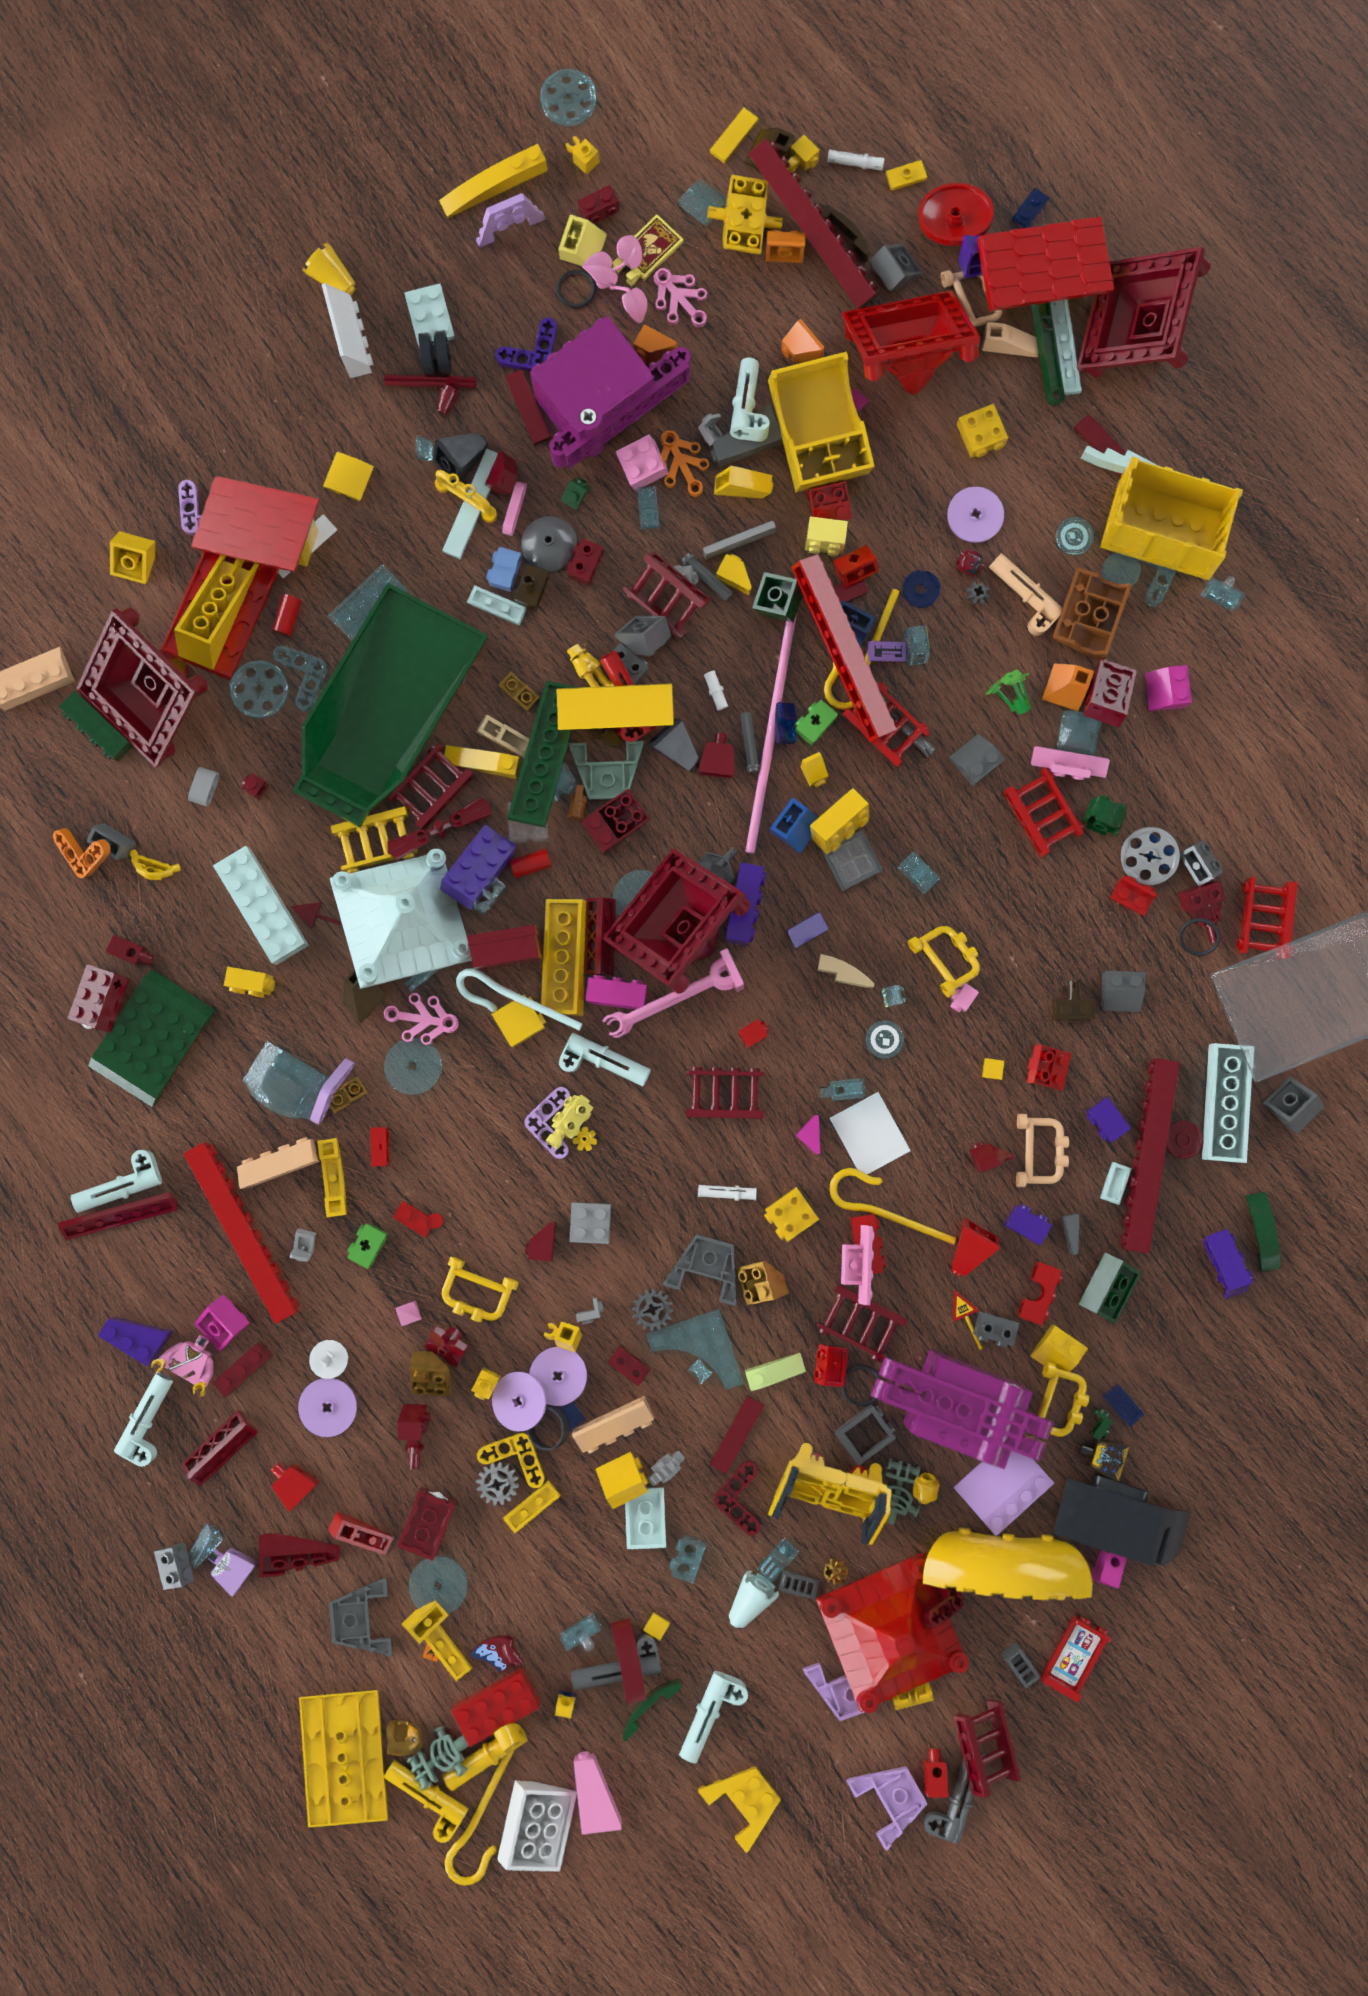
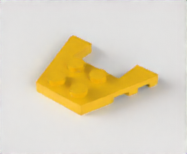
[698,1766,780,1853]

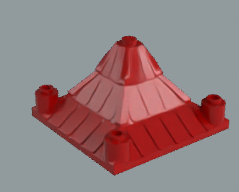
[842,290,980,394]
[815,1552,969,1713]

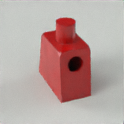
[270,1462,319,1512]
[924,1748,948,1798]

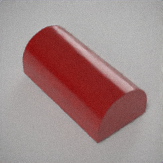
[272,594,302,637]
[509,848,552,879]

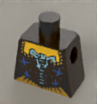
[1079,1438,1129,1482]

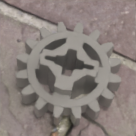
[647,1451,685,1486]
[476,1461,519,1506]

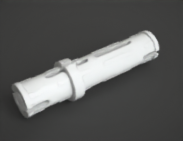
[827,149,884,171]
[698,1185,757,1201]

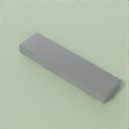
[703,521,776,560]

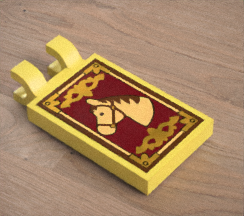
[612,215,683,287]

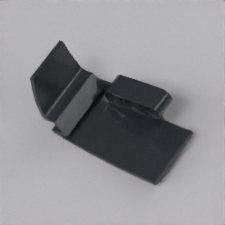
[1053,1473,1191,1566]

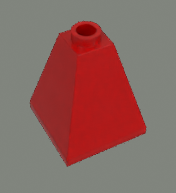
[951,1217,1000,1277]

